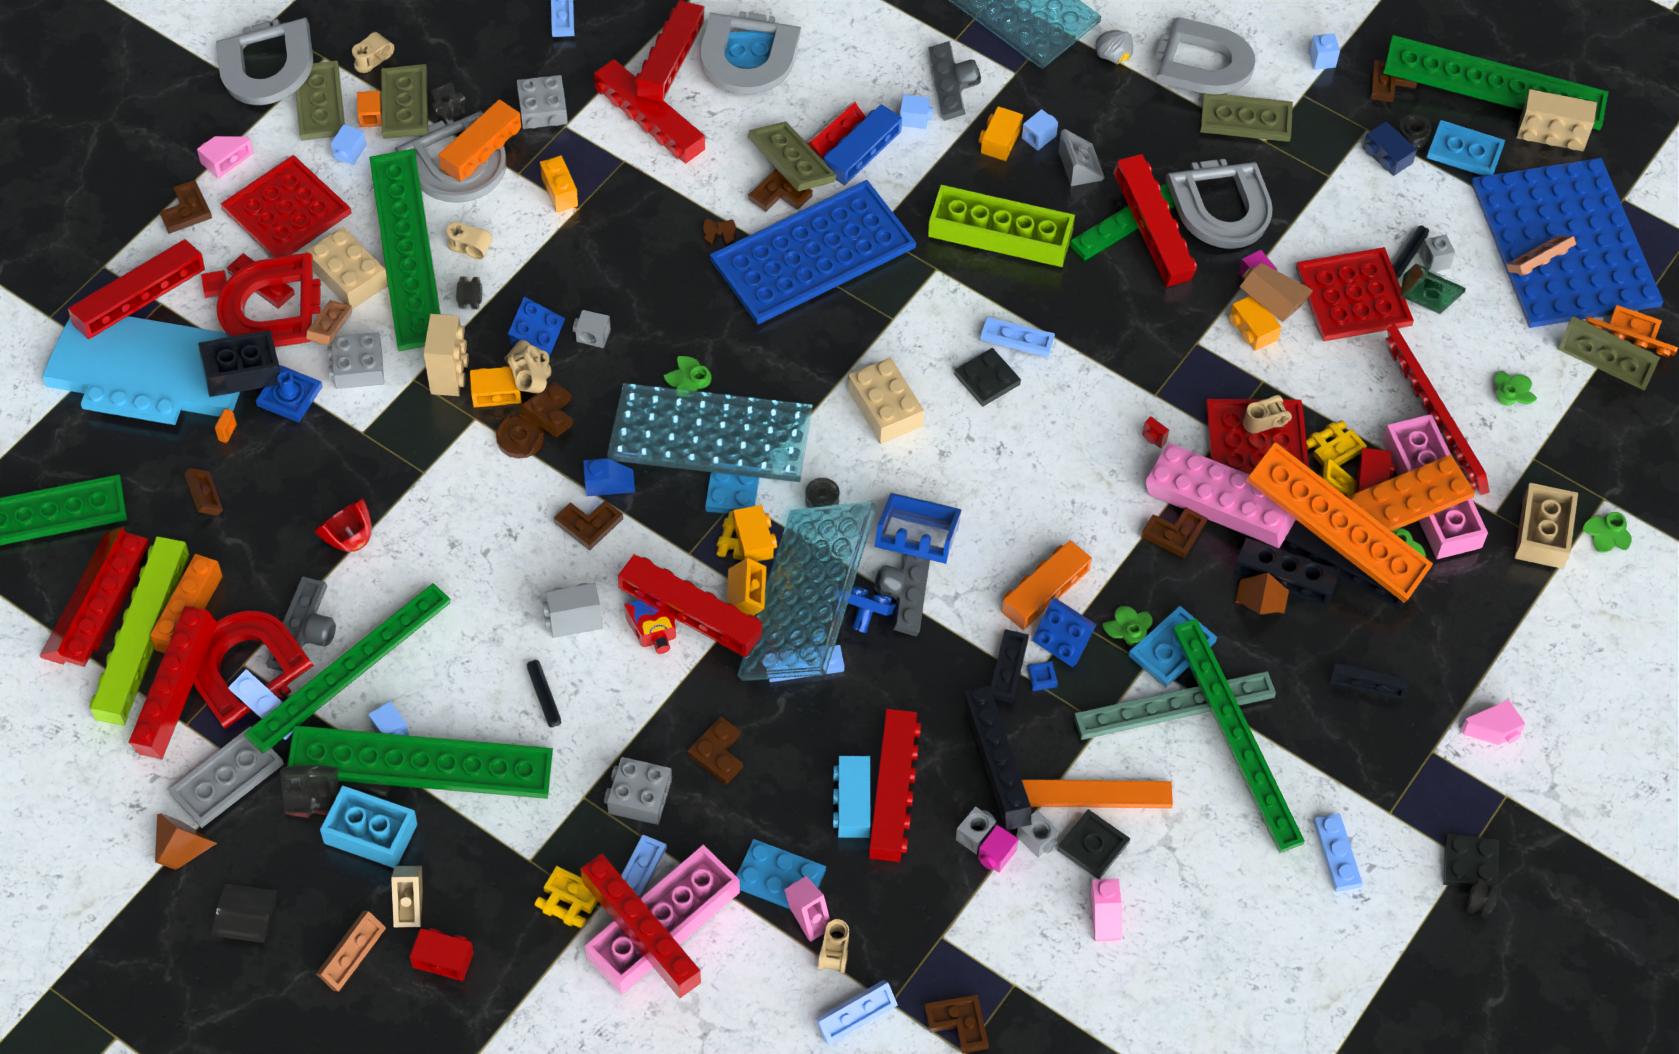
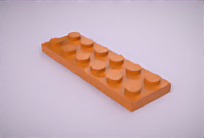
[1347,455,1475,531]

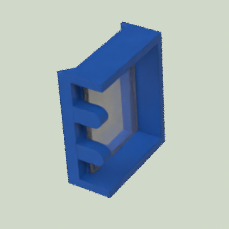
[874,493,962,564]

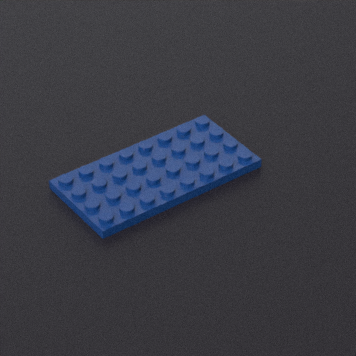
[710,180,916,325]

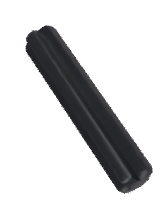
[1392,225,1429,279]
[527,660,561,728]

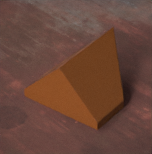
[1235,573,1289,614]
[155,813,218,870]

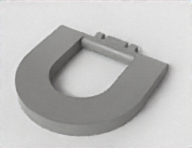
[701,11,802,94]
[1154,17,1255,94]
[216,18,313,105]
[395,111,506,203]
[1166,159,1272,249]

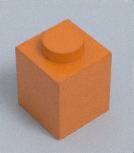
[357,91,382,128]

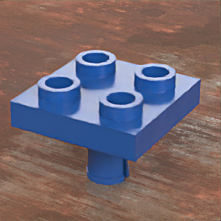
[256,365,323,423]
[839,586,897,633]
[1032,598,1097,667]

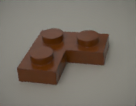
[1370,60,1417,102]
[748,169,813,212]
[159,180,212,234]
[521,382,573,437]
[554,501,623,550]
[1141,507,1208,559]
[687,717,743,785]
[924,995,989,1053]

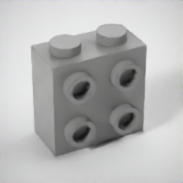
[517,75,568,129]
[328,332,384,389]
[542,583,602,638]
[604,757,672,825]

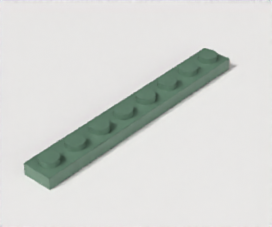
[1074,671,1276,740]

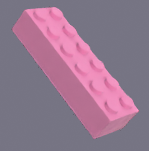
[1382,414,1488,559]
[1145,442,1296,548]
[585,845,740,995]

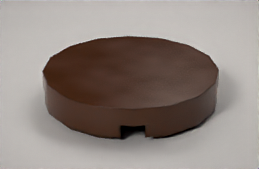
[496,414,544,459]

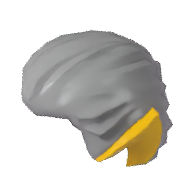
[1096,30,1133,64]

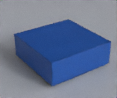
[1027,661,1058,691]

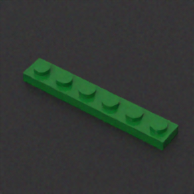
[1070,183,1175,261]

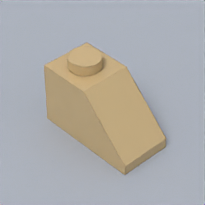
[392,866,423,927]

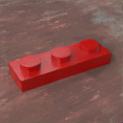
[807,102,866,160]
[227,253,295,309]

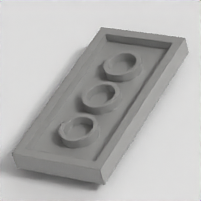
[168,726,284,828]

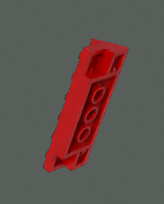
[40,527,149,667]

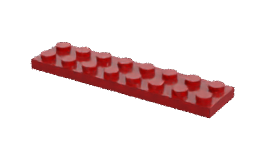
[1385,324,1490,495]

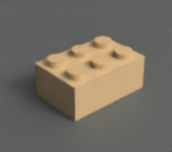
[1517,89,1597,151]
[305,227,388,309]
[424,314,469,396]
[848,357,924,444]
[1515,483,1578,569]

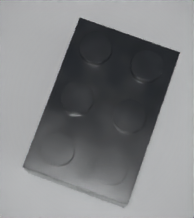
[198,330,280,397]

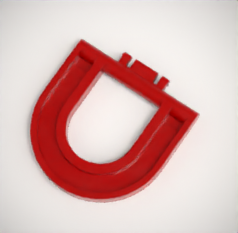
[217,253,321,347]
[194,611,314,729]

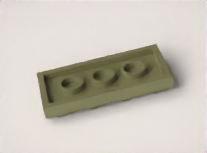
[296,61,345,141]
[382,64,428,139]
[1200,93,1293,142]
[748,121,836,191]
[1558,316,1660,391]

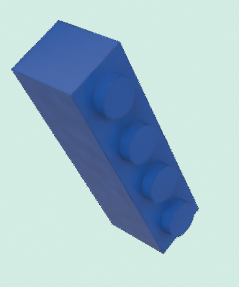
[823,104,902,186]

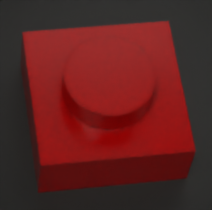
[201,270,227,298]
[1142,416,1169,449]

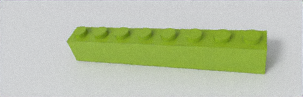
[89,537,190,726]

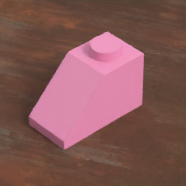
[197,136,253,178]
[1461,699,1525,745]
[784,876,830,942]
[1089,878,1122,941]

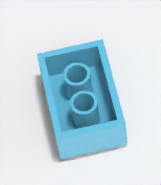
[320,786,418,868]

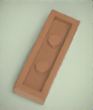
[1506,235,1576,275]
[306,300,352,345]
[316,911,386,991]

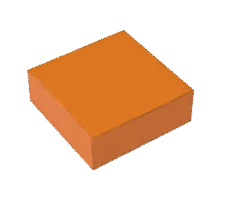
[215,409,237,443]

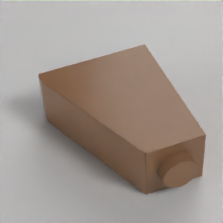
[1240,263,1313,323]

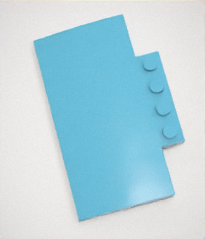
[42,316,240,425]

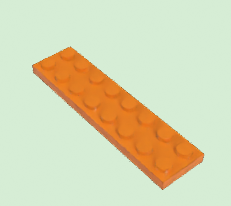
[1246,442,1433,603]

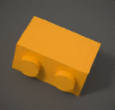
[979,107,1023,161]
[540,155,578,212]
[1229,296,1282,351]
[470,366,521,407]
[733,504,777,562]
[726,558,766,616]

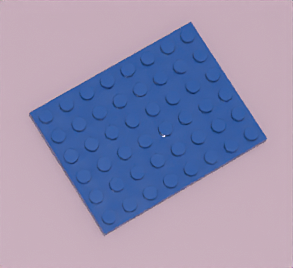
[1471,158,1663,328]

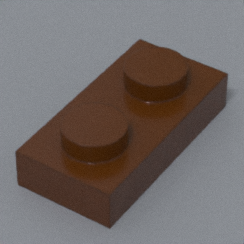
[184,468,223,516]

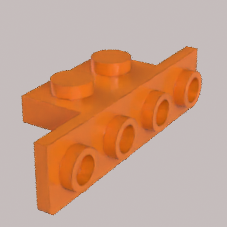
[1585,305,1678,357]

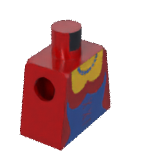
[624,600,676,654]

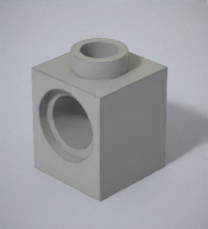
[1420,234,1455,274]
[573,310,611,348]
[956,806,996,854]
[1017,810,1059,858]

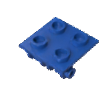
[508,297,565,356]

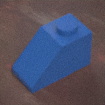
[583,458,635,496]

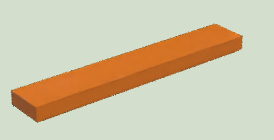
[1022,780,1173,808]

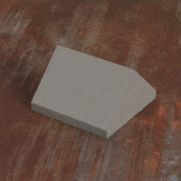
[1058,129,1105,186]

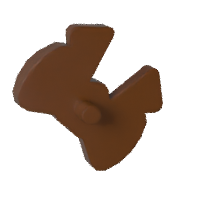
[703,219,736,246]

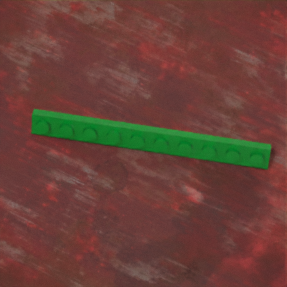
[245,583,450,754]
[1172,619,1305,853]

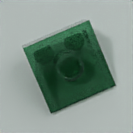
[1400,263,1466,314]

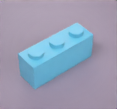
[833,756,870,838]

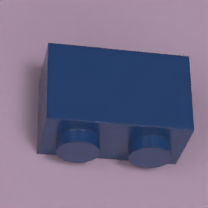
[1363,121,1417,176]

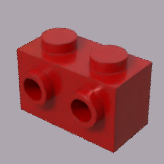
[410,928,474,981]

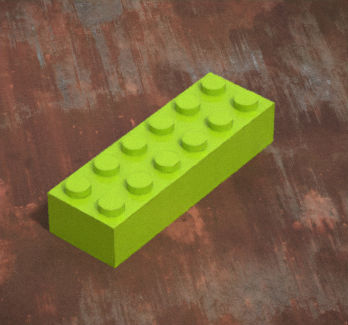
[928,185,1075,267]

